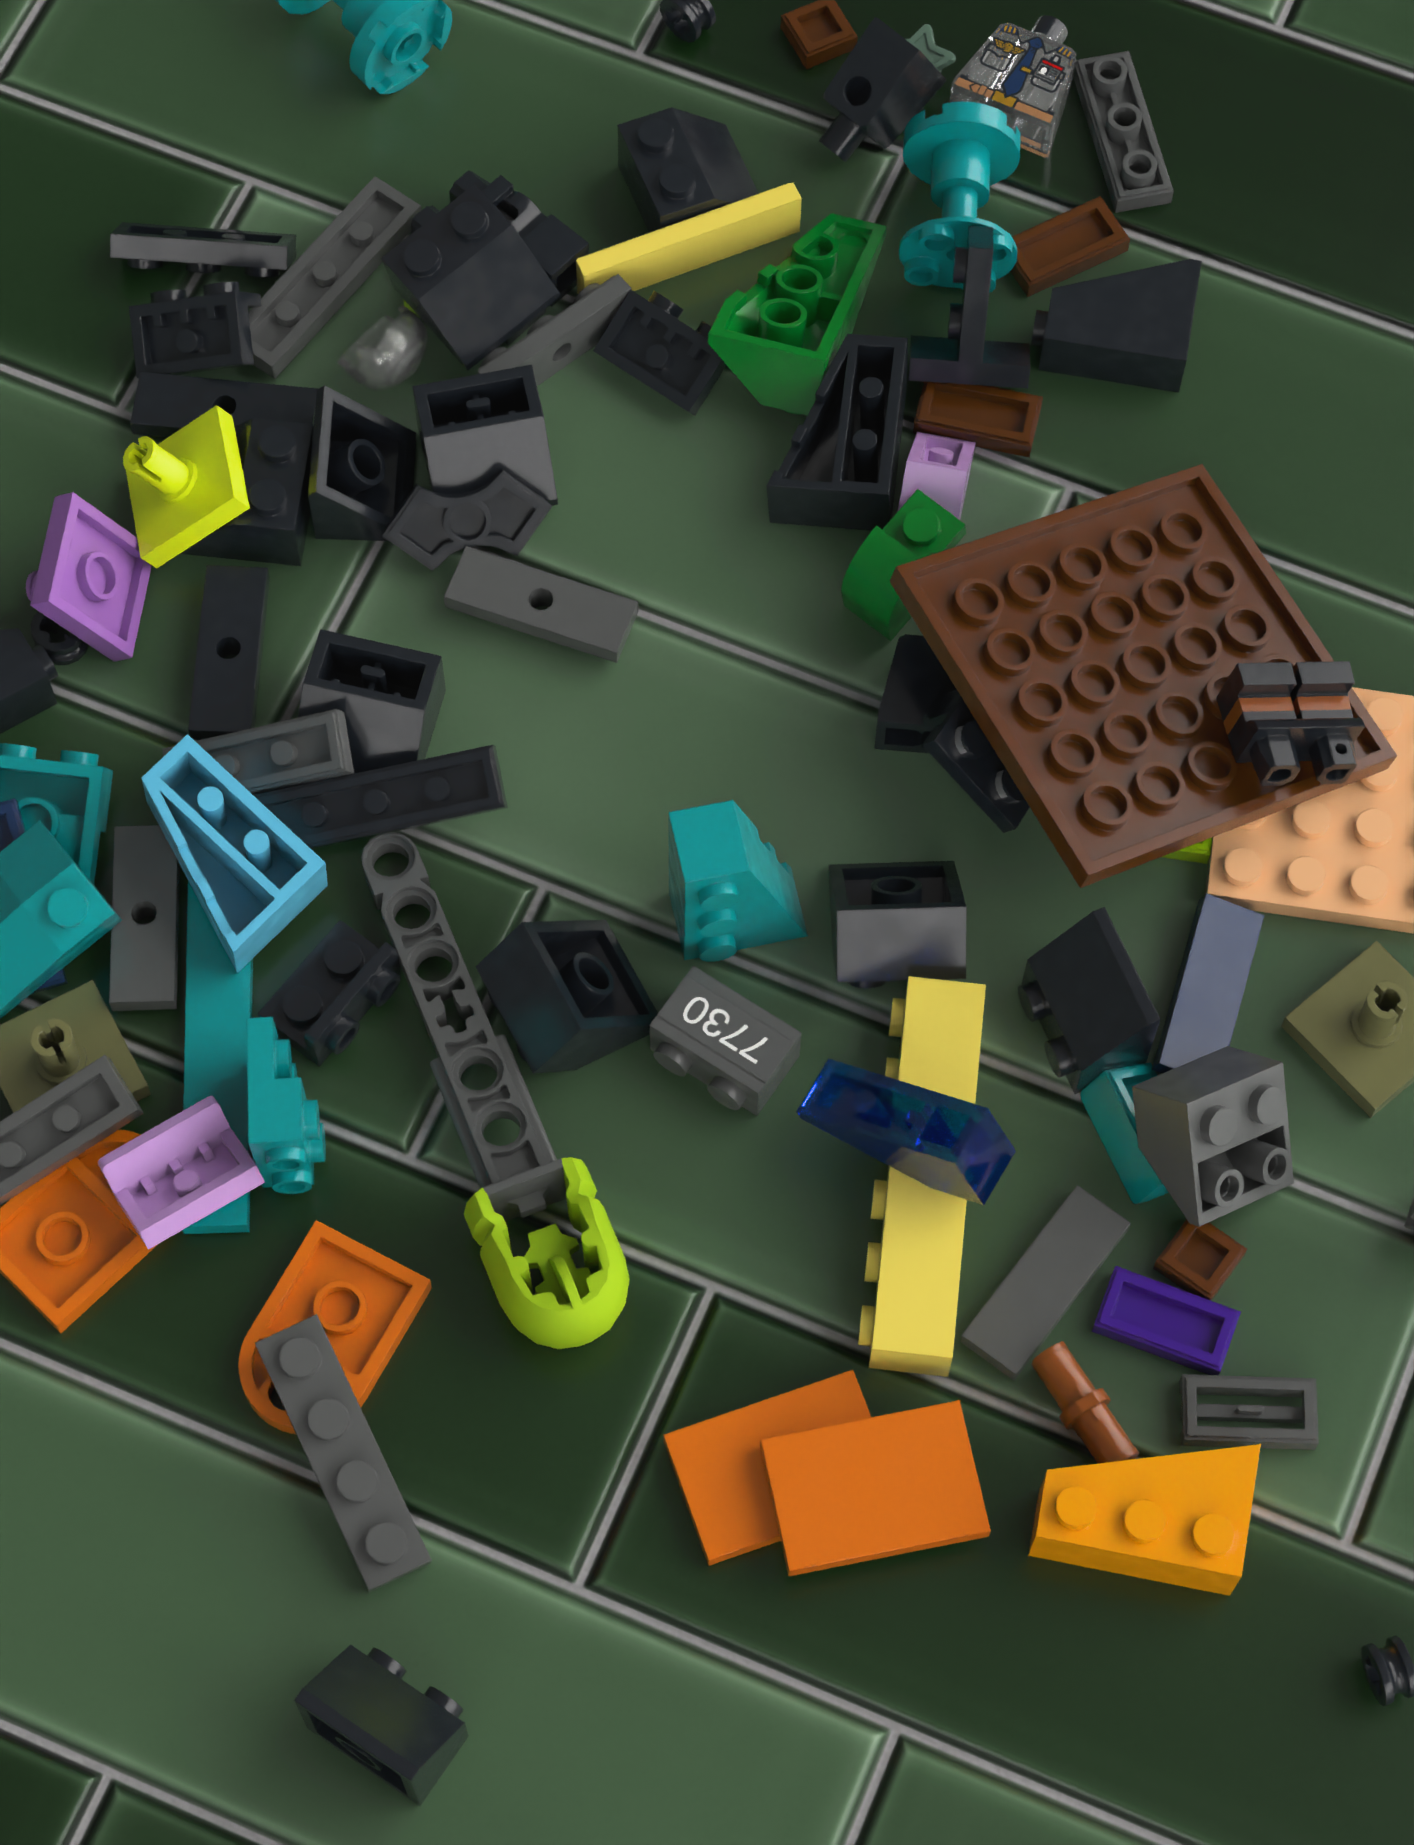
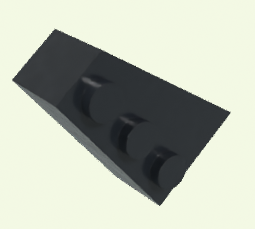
[766,334,908,531]

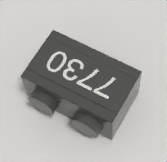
[650,966,802,1116]

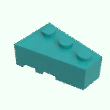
[668,800,808,962]

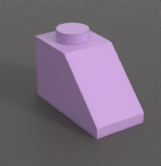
[898,432,976,520]

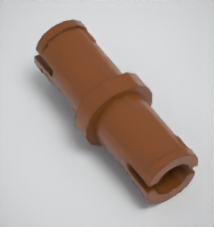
[1031,1341,1139,1463]

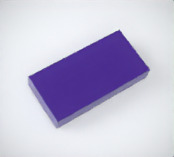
[1091,1266,1241,1375]

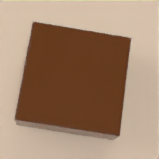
[780,0,858,70]
[1153,1220,1247,1301]

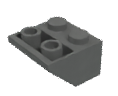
[1132,1046,1294,1227]

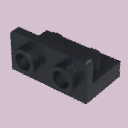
[129,282,262,378]
[593,290,726,416]
[258,920,401,1067]

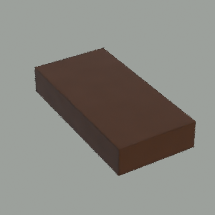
[1010,196,1130,297]
[913,381,1043,458]

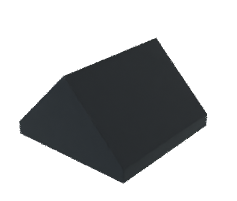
[308,385,416,541]

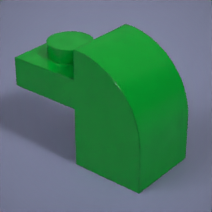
[841,489,966,641]

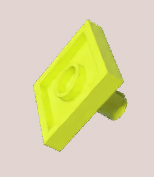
[123,405,250,569]

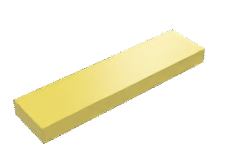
[576,182,802,294]

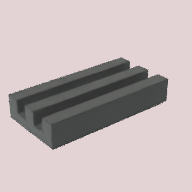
[1179,1374,1319,1450]

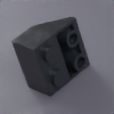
[412,365,558,506]
[298,629,446,777]

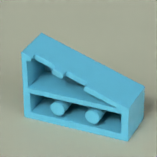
[141,734,328,973]

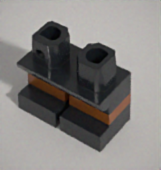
[1216,661,1365,786]

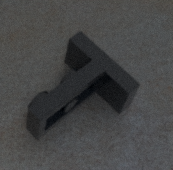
[909,226,1030,389]

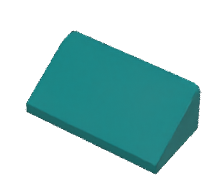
[1080,1062,1169,1204]

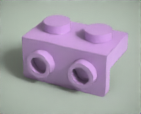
[98,1096,265,1250]

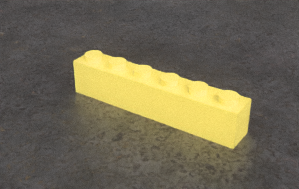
[858,976,986,1377]

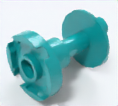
[275,0,452,94]
[899,101,1021,293]

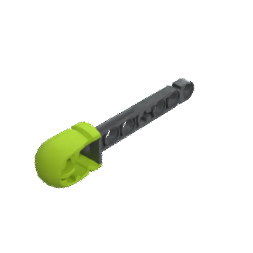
[361,832,630,1349]

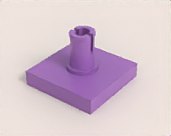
[26,492,152,662]

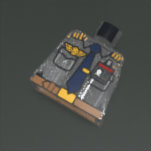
[950,15,1077,158]

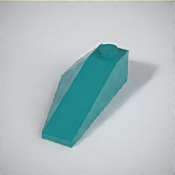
[0,820,122,1019]

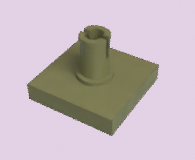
[1281,941,1414,1118]
[0,980,151,1113]

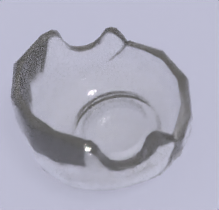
[336,306,428,391]

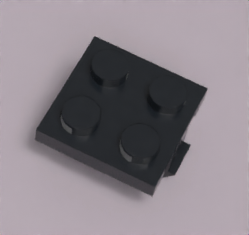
[922,687,1030,833]

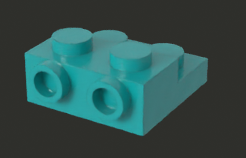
[0,743,113,885]
[246,1017,326,1194]

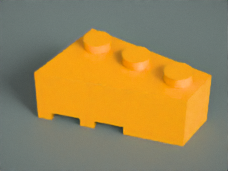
[1028,1444,1261,1596]

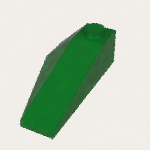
[708,213,887,416]

